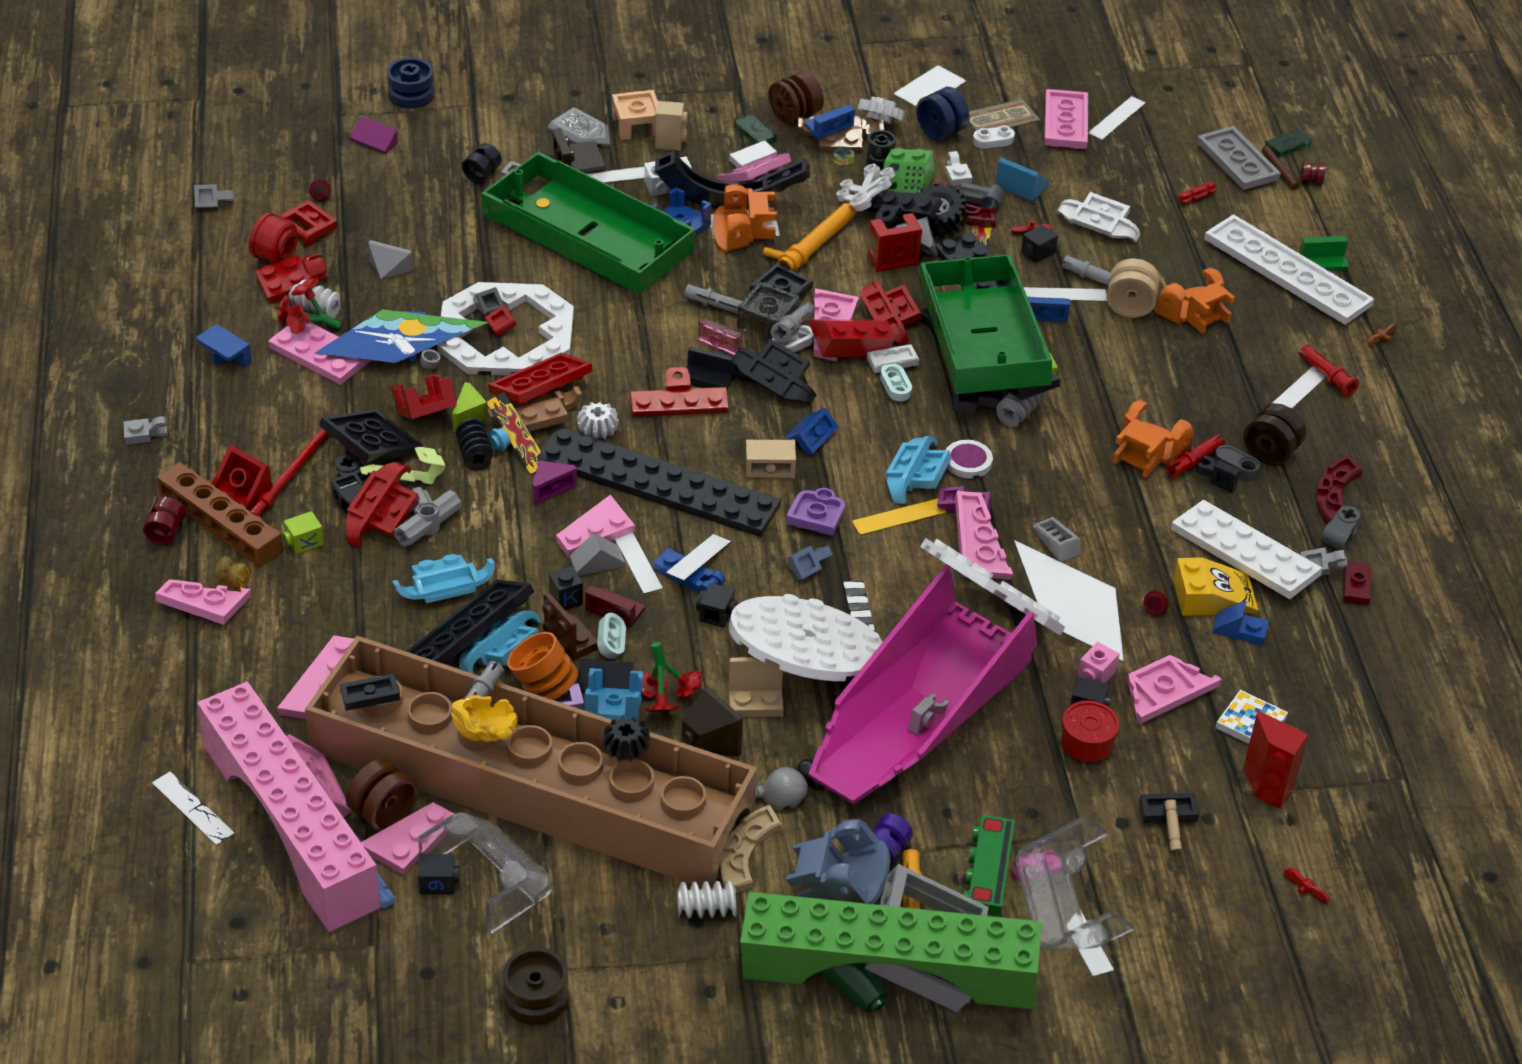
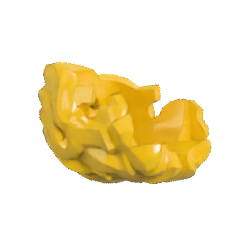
[451,695,518,742]

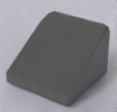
[473,287,504,316]

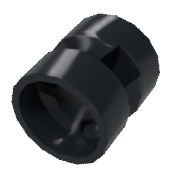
[866,130,896,171]
[461,143,502,183]

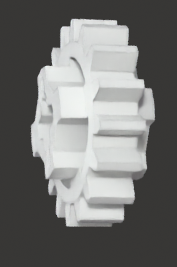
[858,97,905,124]

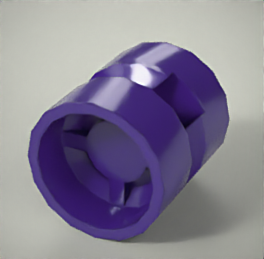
[872,813,913,865]

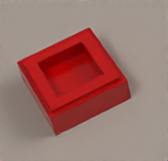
[485,305,517,337]

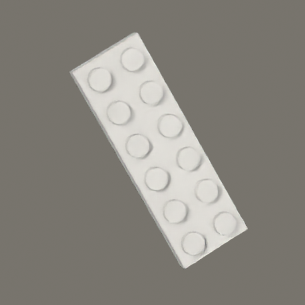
[1171,500,1322,599]

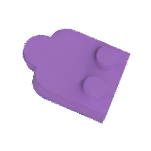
[785,488,845,536]

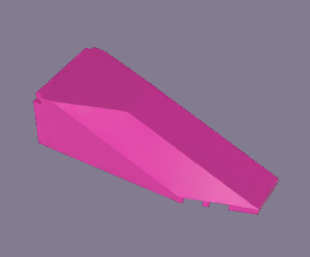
[809,564,1037,805]

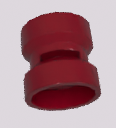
[1300,161,1326,185]

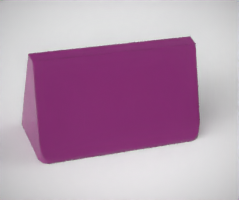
[350,117,398,154]

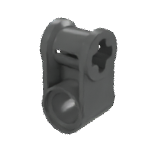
[1320,506,1360,552]

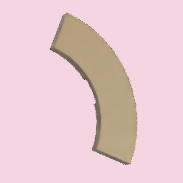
[720,805,781,893]

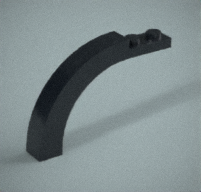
[655,150,810,209]

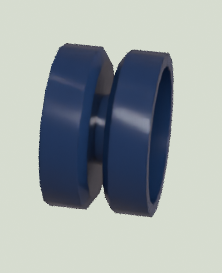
[386,57,435,109]
[916,86,970,141]

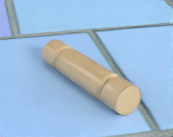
[1164,800,1182,851]

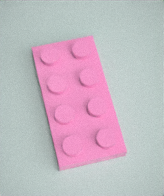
[1044,89,1088,149]
[268,322,372,385]

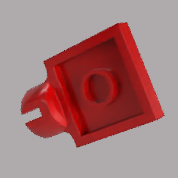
[255,253,328,304]

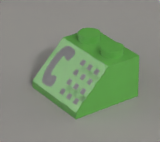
[884,148,936,194]

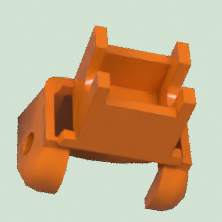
[1112,400,1194,478]

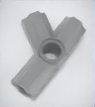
[394,487,462,547]

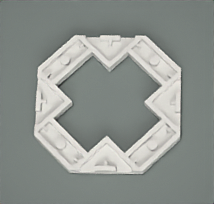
[437,282,574,375]
[920,538,1065,635]

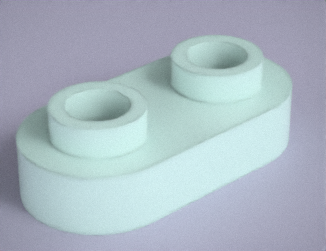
[880,363,912,402]
[597,613,626,659]

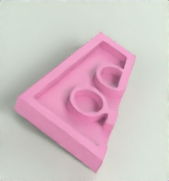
[155,579,251,625]
[287,734,352,818]
[361,802,456,875]

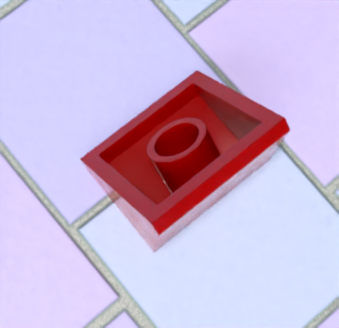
[212,445,272,511]

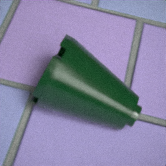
[817,963,888,1013]

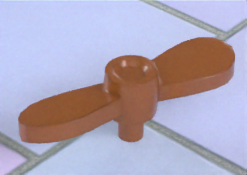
[1367,323,1397,347]

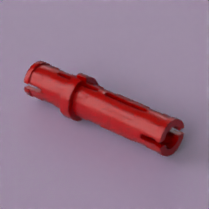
[1166,434,1225,478]

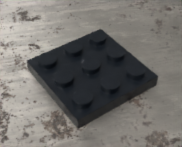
[319,409,423,463]

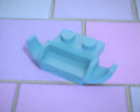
[886,436,952,504]
[392,554,495,603]
[459,610,542,674]

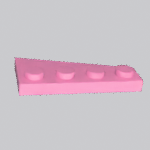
[814,288,859,361]
[955,491,1013,580]
[277,636,354,720]

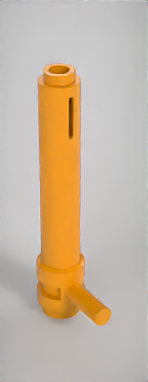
[763,203,856,272]

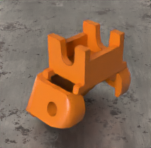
[713,184,777,253]
[1154,268,1235,334]

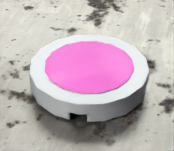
[946,440,993,479]

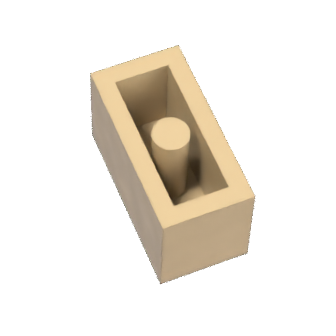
[655,101,688,151]
[745,440,796,478]

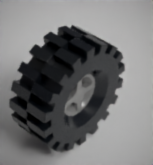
[915,183,967,238]

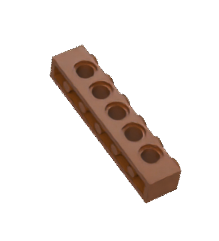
[157,462,283,567]

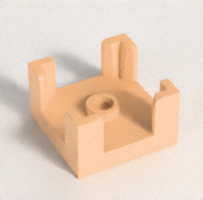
[612,90,658,140]

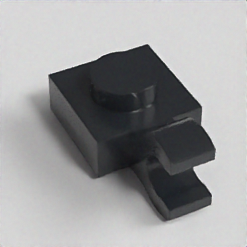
[1196,456,1240,493]

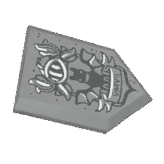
[548,107,610,147]

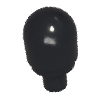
[797,759,825,791]

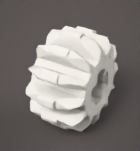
[577,401,618,440]

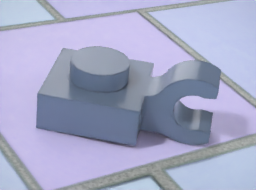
[787,545,832,580]

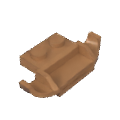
[798,114,884,152]
[487,386,582,432]

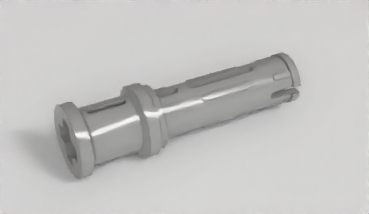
[771,302,814,343]

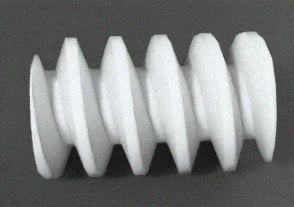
[289,279,340,319]
[677,881,736,918]

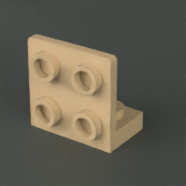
[728,657,784,717]

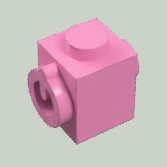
[1077,641,1120,683]

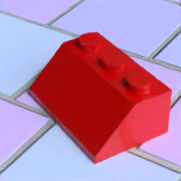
[809,319,895,357]
[1243,711,1309,809]

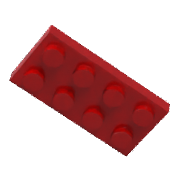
[488,352,593,405]

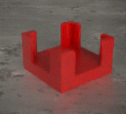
[868,213,922,272]
[391,374,457,419]

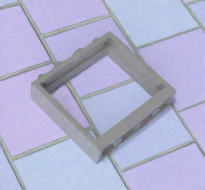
[865,864,989,1012]

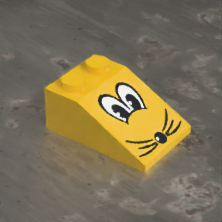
[1173,557,1258,616]

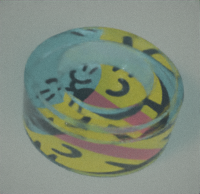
[833,147,855,166]

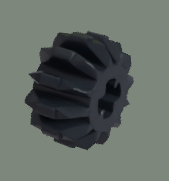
[603,716,650,763]

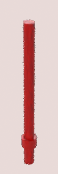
[250,428,328,516]

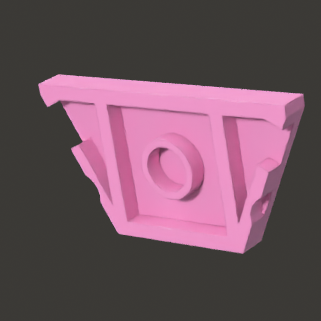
[1127,655,1222,724]

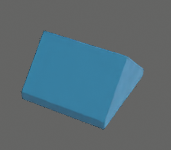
[996,157,1050,201]

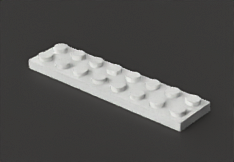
[1204,214,1374,325]

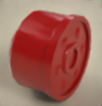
[249,212,298,264]
[1061,701,1120,762]

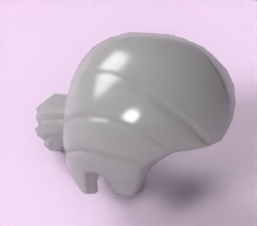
[755,767,808,811]

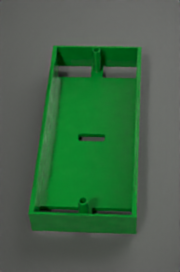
[481,152,696,295]
[920,254,1052,394]

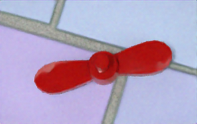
[1011,220,1052,233]
[1284,867,1330,903]

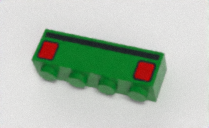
[963,815,1015,917]

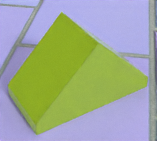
[452,382,487,432]

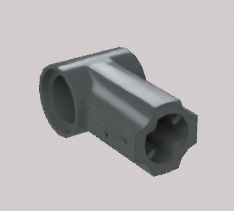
[960,182,1005,212]

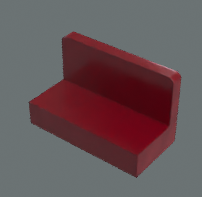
[585,586,645,628]

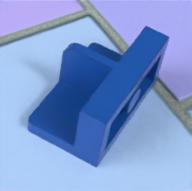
[196,324,252,367]

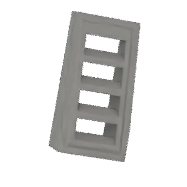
[1032,517,1081,562]

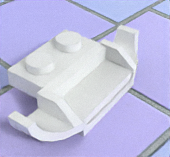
[1056,192,1140,243]

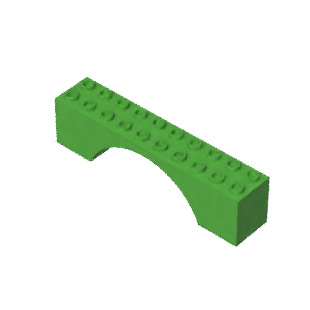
[740,892,1042,1009]

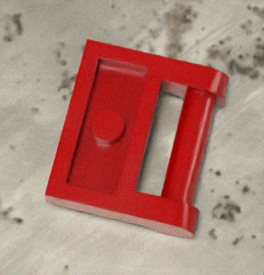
[279,200,338,246]

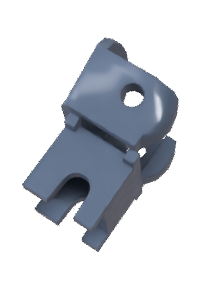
[785,819,890,904]

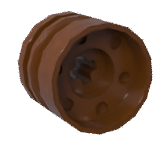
[768,71,824,125]

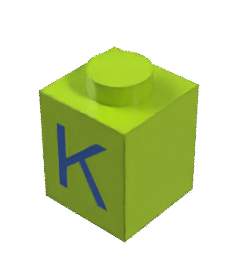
[282,511,324,555]

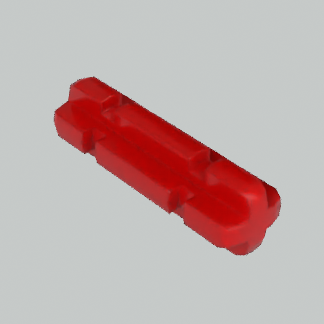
[1178,182,1217,204]

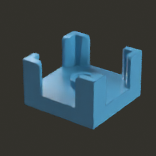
[584,668,643,722]

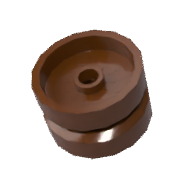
[345,759,418,831]

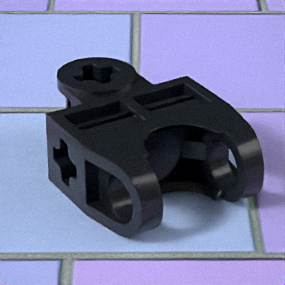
[331,454,377,515]

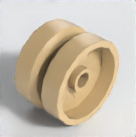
[1106,258,1160,318]

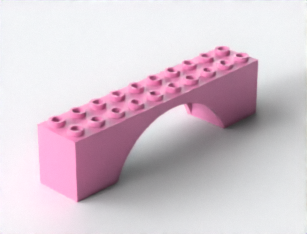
[197,681,380,932]

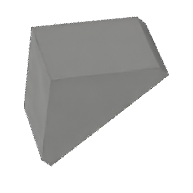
[570,533,625,576]

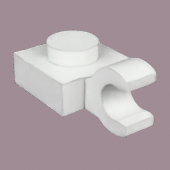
[945,151,973,186]

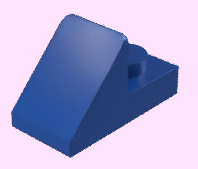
[1212,601,1269,645]

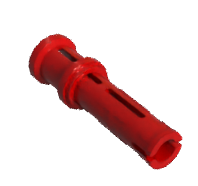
[1299,344,1359,397]

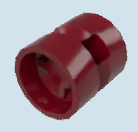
[143,497,186,545]

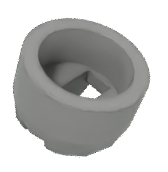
[420,349,440,370]

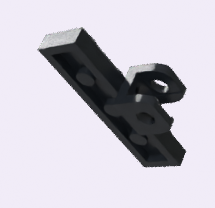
[864,190,943,229]

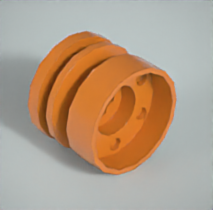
[507,632,578,700]

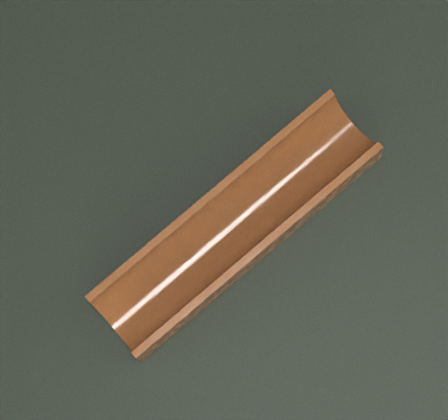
[305,636,757,889]

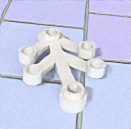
[836,164,895,211]

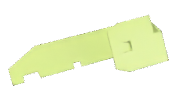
[360,447,446,484]

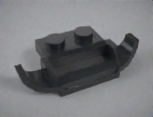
[733,338,817,405]

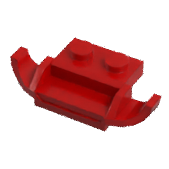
[860,280,922,346]
[346,462,420,549]

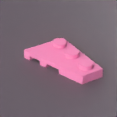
[716,153,791,182]
[556,495,635,558]

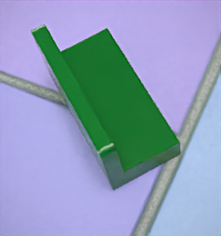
[1299,236,1349,271]

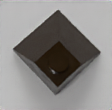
[681,686,743,757]

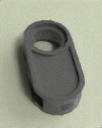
[1214,445,1260,480]

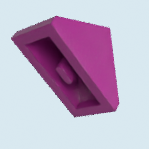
[532,461,577,505]

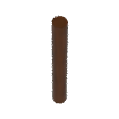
[1262,146,1299,190]

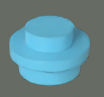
[489,428,510,452]

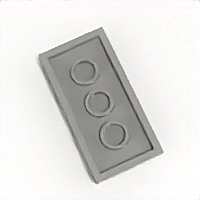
[1197,126,1281,190]

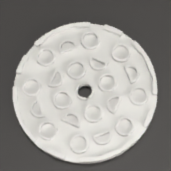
[729,594,883,681]

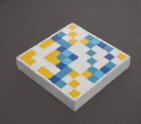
[1216,690,1288,744]

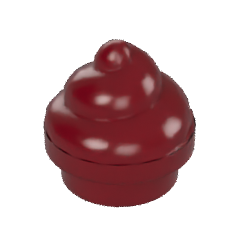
[309,179,332,201]
[1144,590,1170,615]

